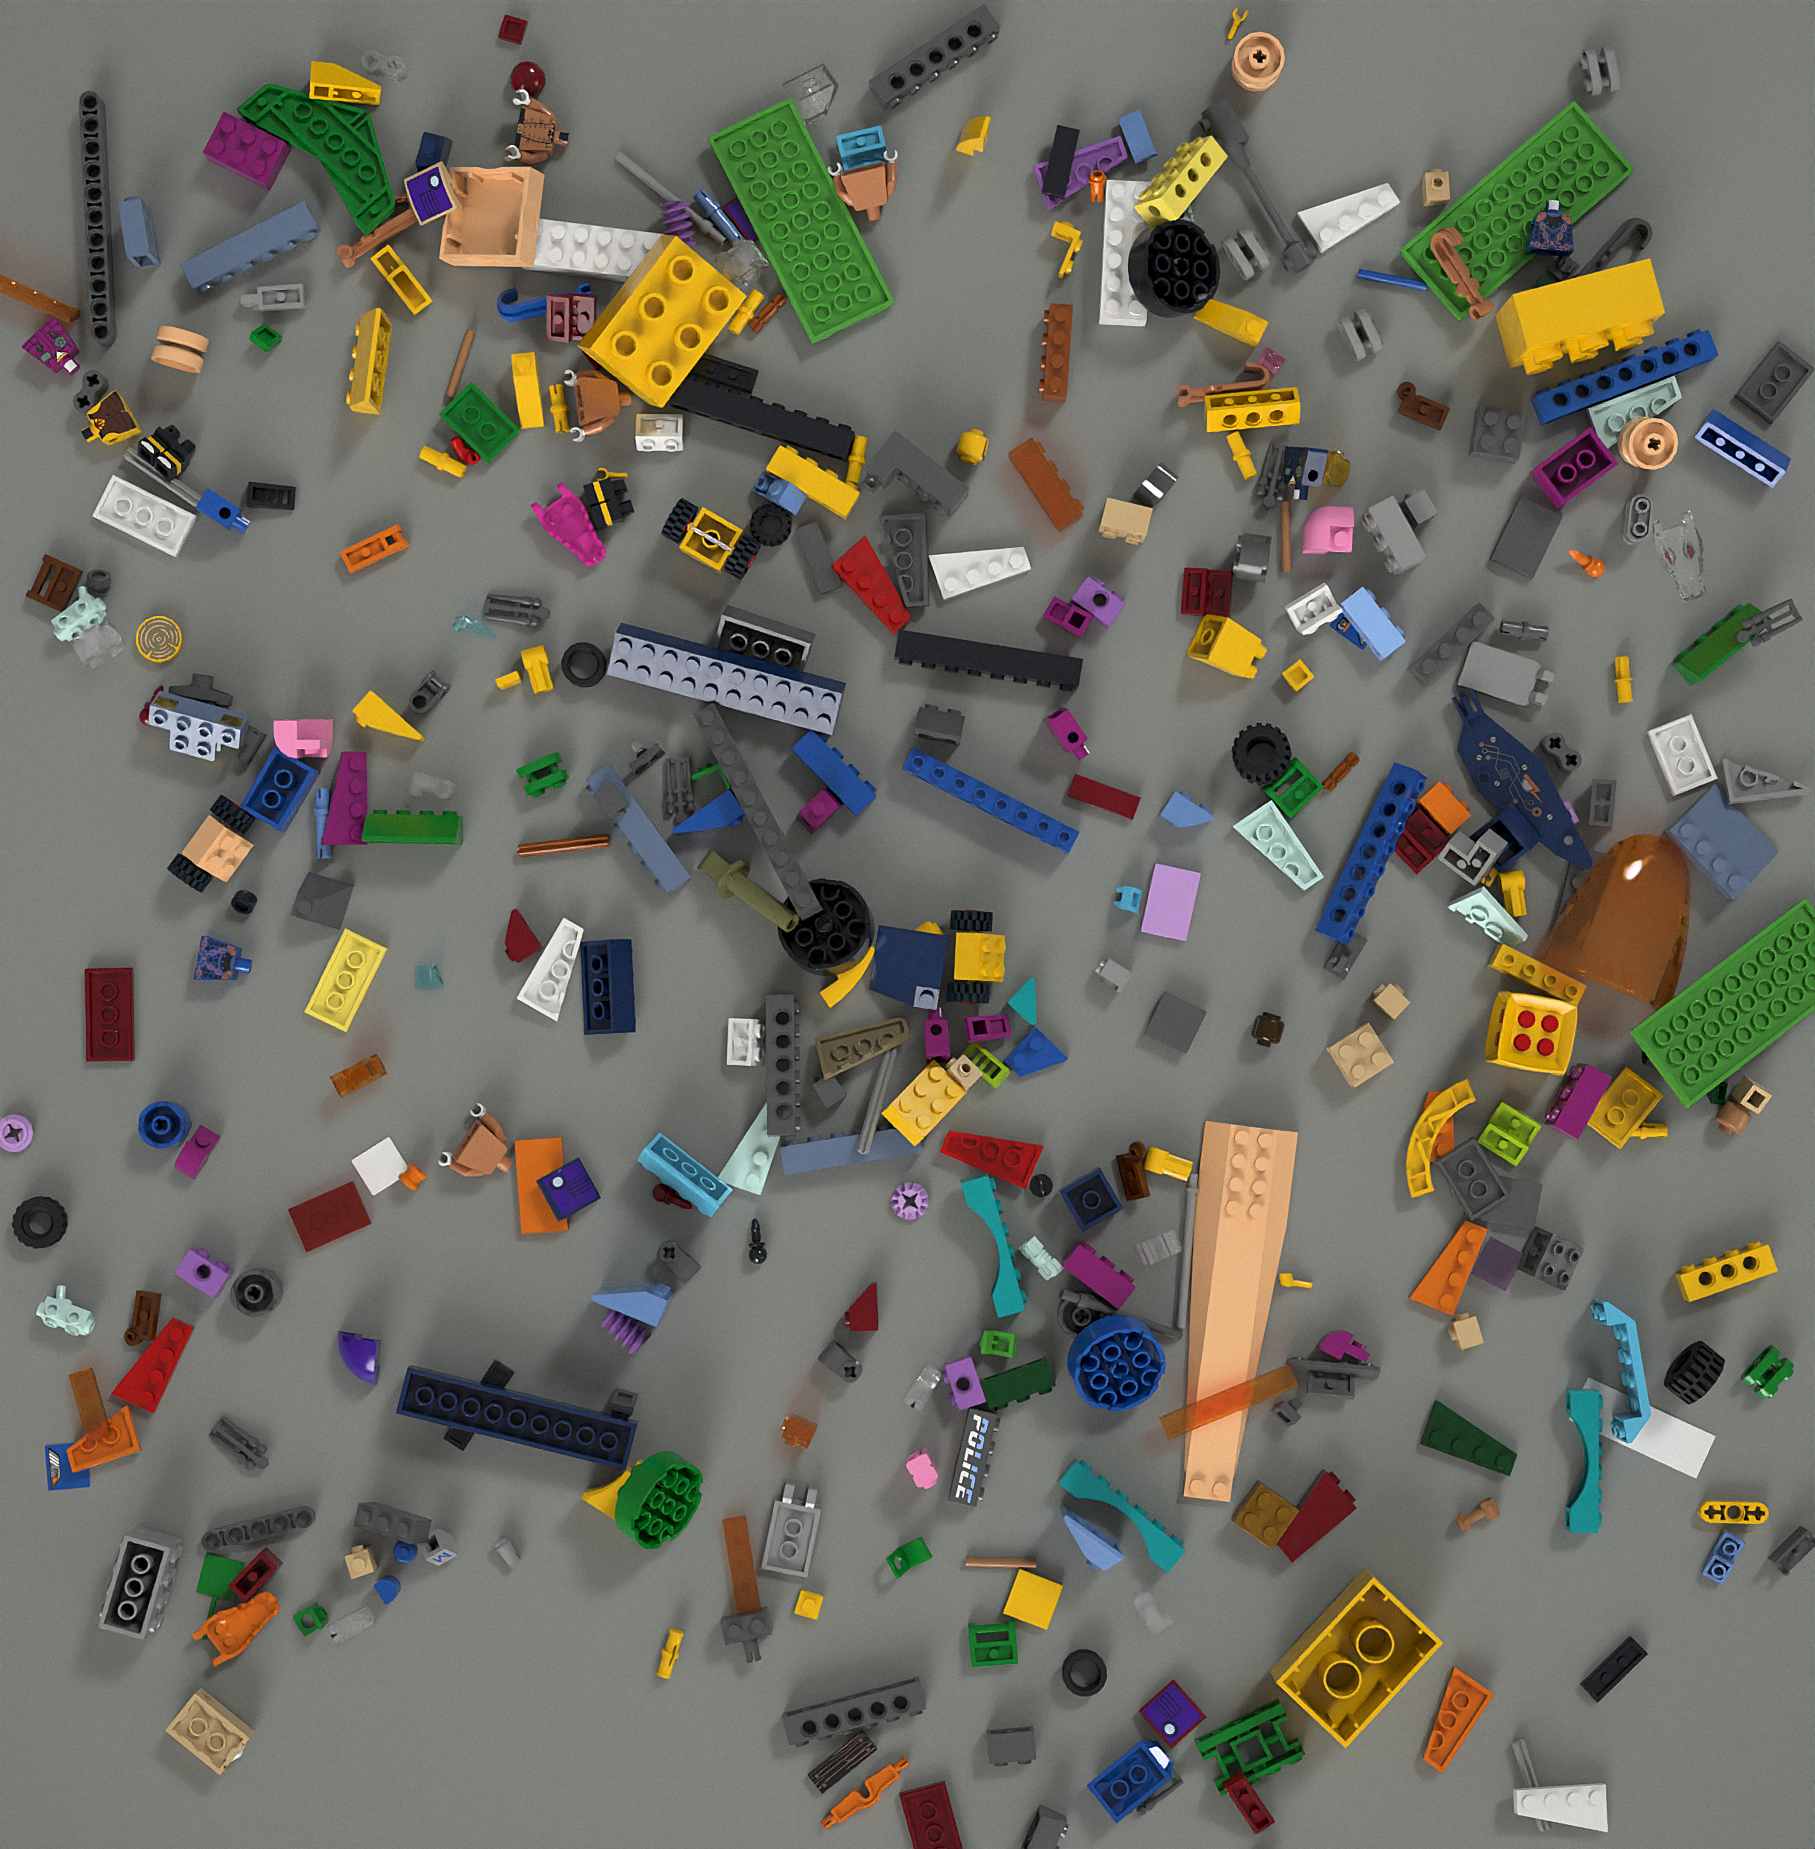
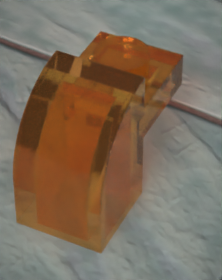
[330,1054,388,1098]

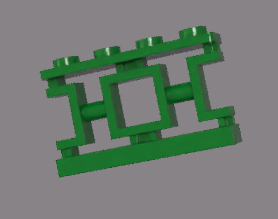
[1194,1699,1305,1796]

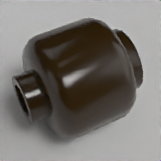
[1251,1012,1285,1048]

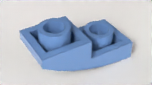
[1118,110,1157,164]
[1701,1529,1746,1585]

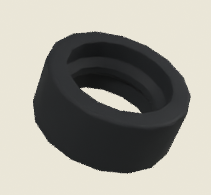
[561,642,606,688]
[1062,1649,1107,1697]

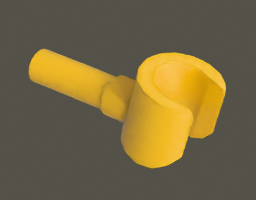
[1227,6,1249,40]
[596,468,628,481]
[1279,1273,1312,1288]

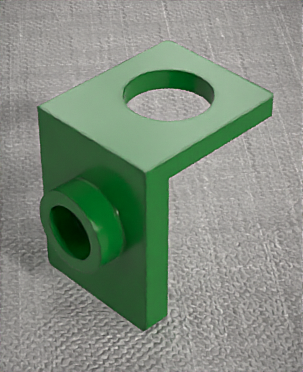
[691,763,732,791]
[886,1537,933,1579]
[293,1602,329,1637]

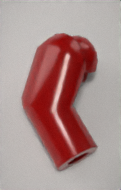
[450,436,480,465]

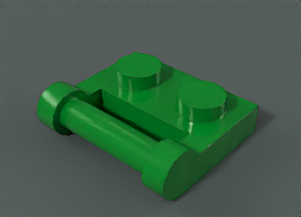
[1261,757,1324,819]
[968,1620,1018,1667]

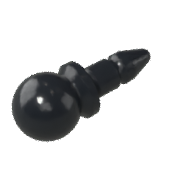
[749,1218,767,1264]

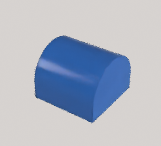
[374,1576,401,1604]

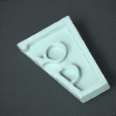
[1447,886,1528,947]

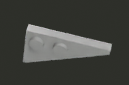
[1720,759,1811,805]

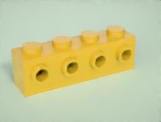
[766,445,860,520]

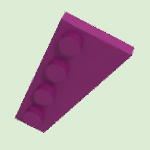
[320,751,368,845]

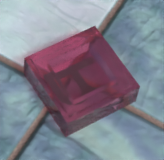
[1257,347,1286,374]

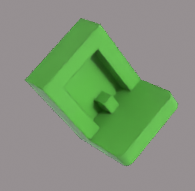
[980,1330,1019,1358]

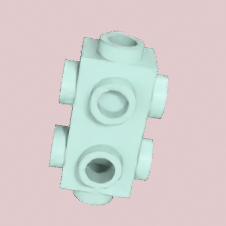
[51,586,107,642]
[36,1285,95,1336]

